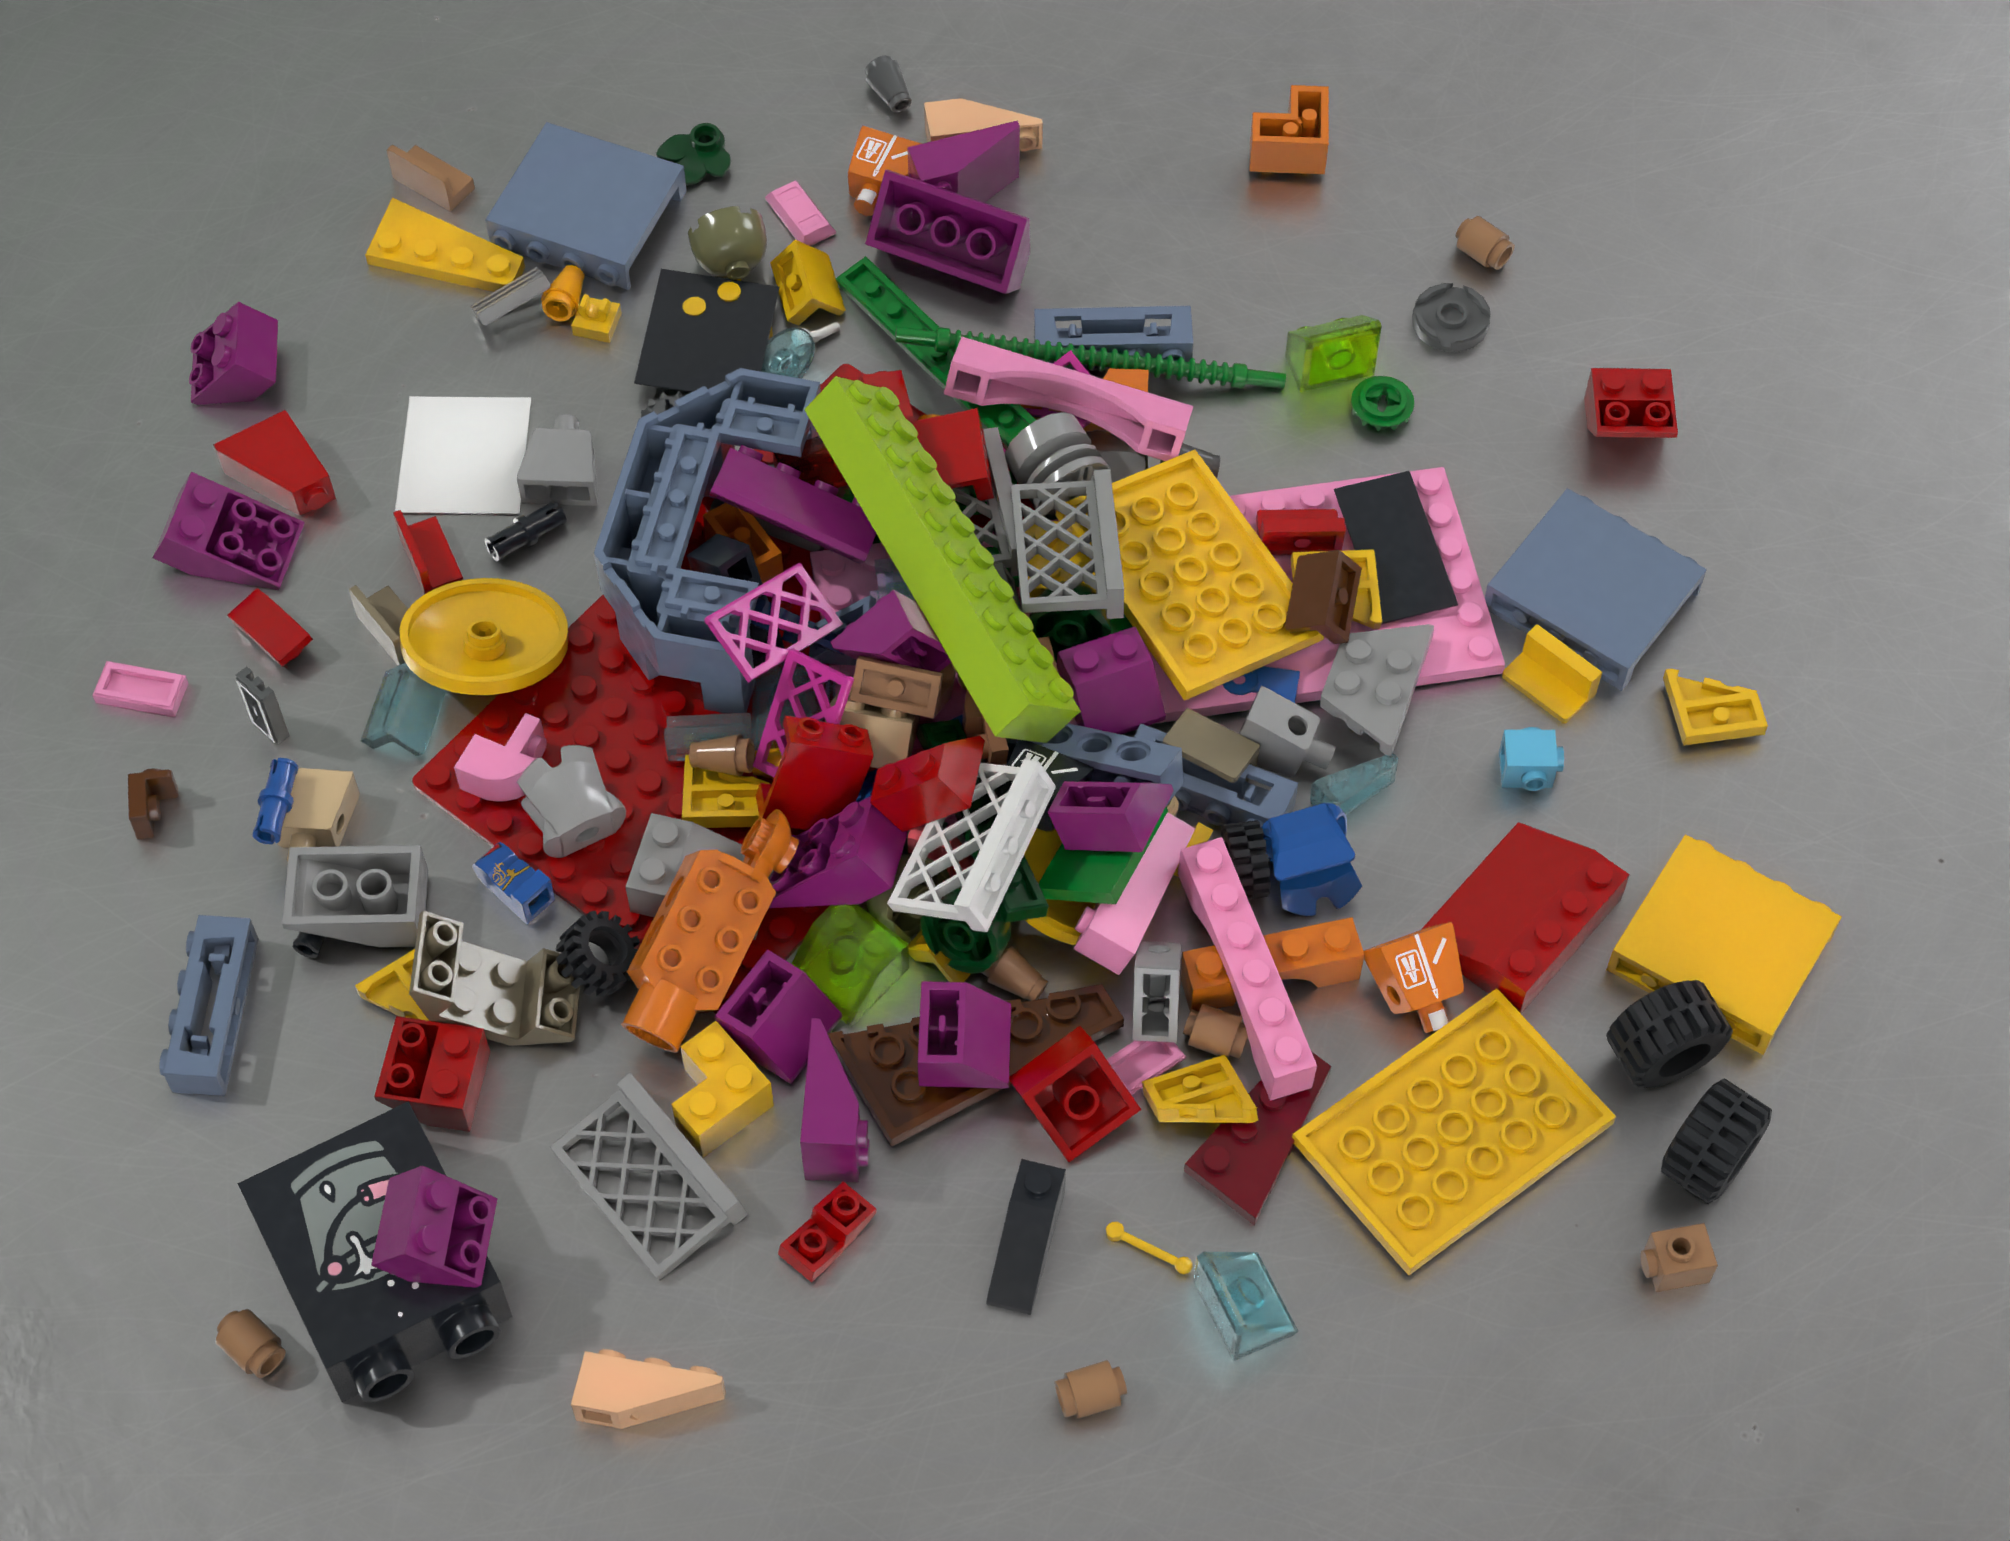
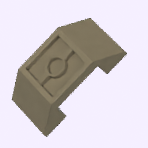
[409,910,580,1046]

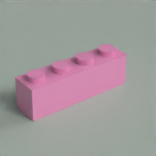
[1073,812,1195,975]

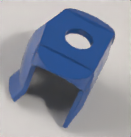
[1261,803,1362,916]

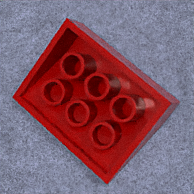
[1421,822,1630,1014]

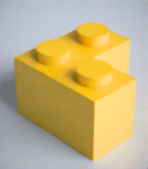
[671,1021,774,1158]

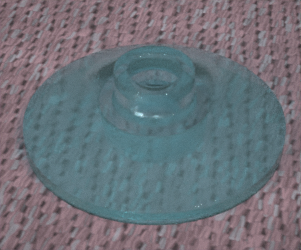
[762,327,815,379]

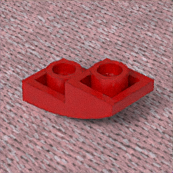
[227,588,313,667]
[778,1181,877,1283]

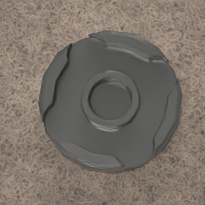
[1412,283,1490,352]

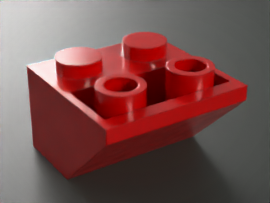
[1584,368,1678,438]
[374,1016,490,1132]

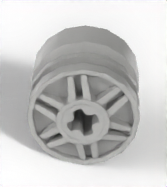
[1005,412,1112,520]

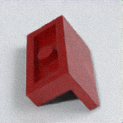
[1256,509,1346,555]
[393,510,464,594]

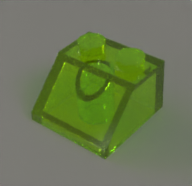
[1285,315,1382,392]
[791,904,910,1027]

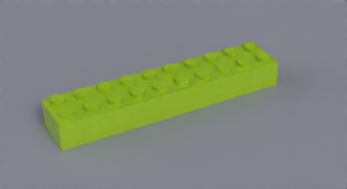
[804,376,1081,743]

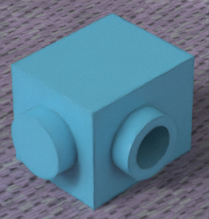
[1499,727,1564,791]

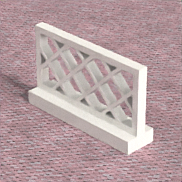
[887,759,1056,932]

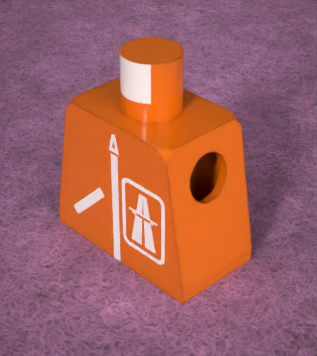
[848,125,922,216]
[1363,922,1464,1033]

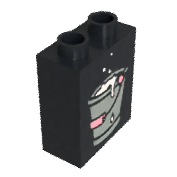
[237,1101,512,1402]

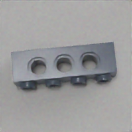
[1006,723,1184,806]

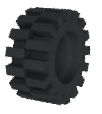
[1221,820,1271,900]
[556,911,640,997]

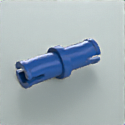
[252,758,299,845]

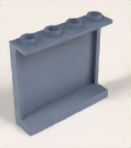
[485,122,687,290]
[1485,488,1707,691]

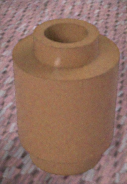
[1455,216,1515,270]
[1183,1004,1248,1059]
[216,1309,286,1378]
[1054,1360,1127,1419]

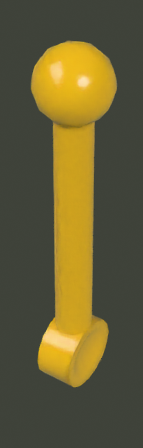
[1106,1221,1193,1275]

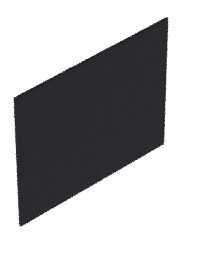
[634,269,780,392]

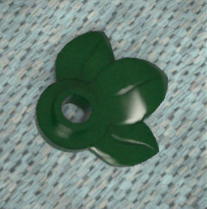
[656,123,731,186]

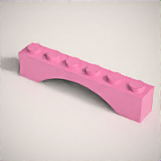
[944,337,1193,461]
[1178,837,1317,1101]

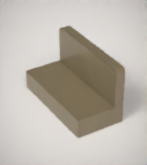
[349,585,408,669]
[1162,708,1260,783]

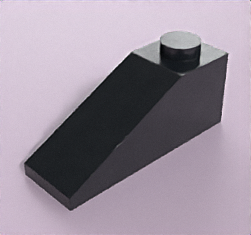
[686,534,785,668]
[986,1159,1066,1315]

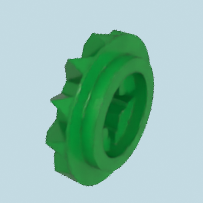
[1351,376,1415,431]

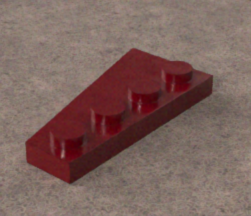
[1184,1051,1332,1226]

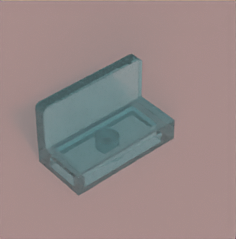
[360,663,447,756]
[664,712,752,761]

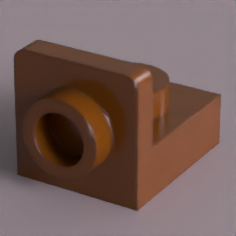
[128,768,179,839]

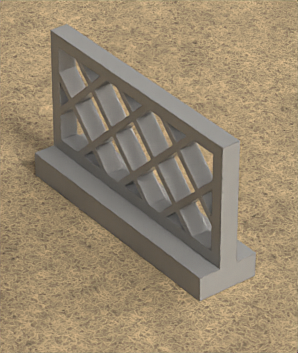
[952,427,1028,577]
[1011,469,1124,619]
[550,1072,748,1281]

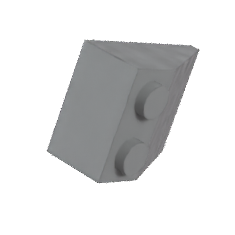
[626,813,773,940]
[282,845,428,947]

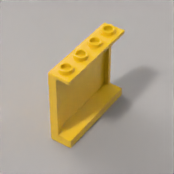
[1606,834,1842,1055]

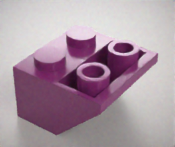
[189,302,278,405]
[831,589,951,672]
[1048,781,1174,852]
[715,950,842,1084]
[918,981,1011,1088]
[371,1165,498,1288]

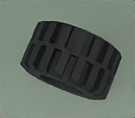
[1606,980,1733,1088]
[1661,1078,1772,1204]

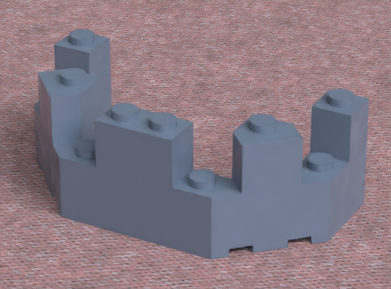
[594,368,825,717]

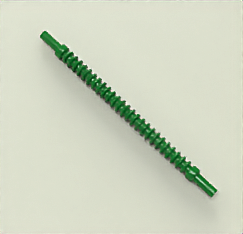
[895,327,1286,389]

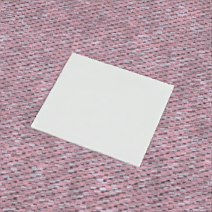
[395,396,532,515]

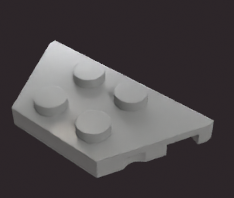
[1320,624,1434,756]

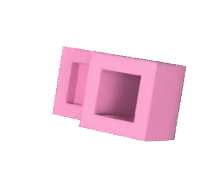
[454,713,547,802]

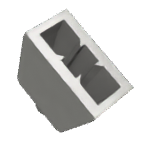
[517,414,598,506]
[1239,686,1336,777]
[1133,941,1182,1043]

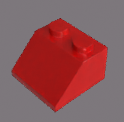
[870,735,985,832]
[1009,1026,1142,1162]

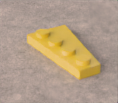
[365,197,525,292]

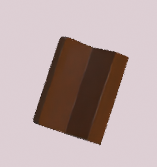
[1285,550,1362,644]

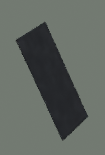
[1334,471,1458,624]

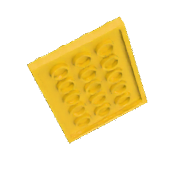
[1055,449,1324,701]
[1292,988,1616,1276]

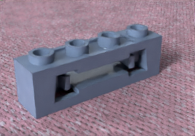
[1034,306,1193,371]
[1134,724,1298,827]
[159,915,259,1096]

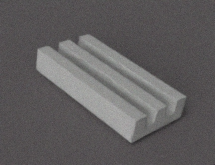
[470,267,551,326]

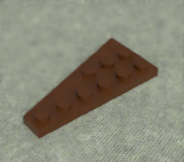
[827,984,1124,1147]

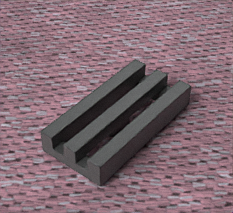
[235,666,290,744]

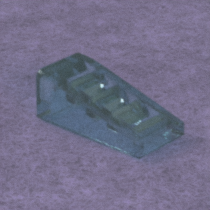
[1310,753,1398,815]

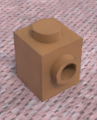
[1640,1223,1718,1292]

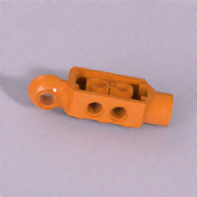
[621,809,799,1053]

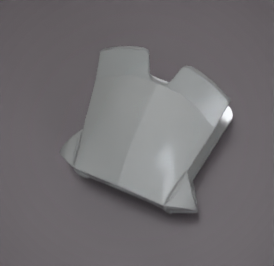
[517,745,626,858]

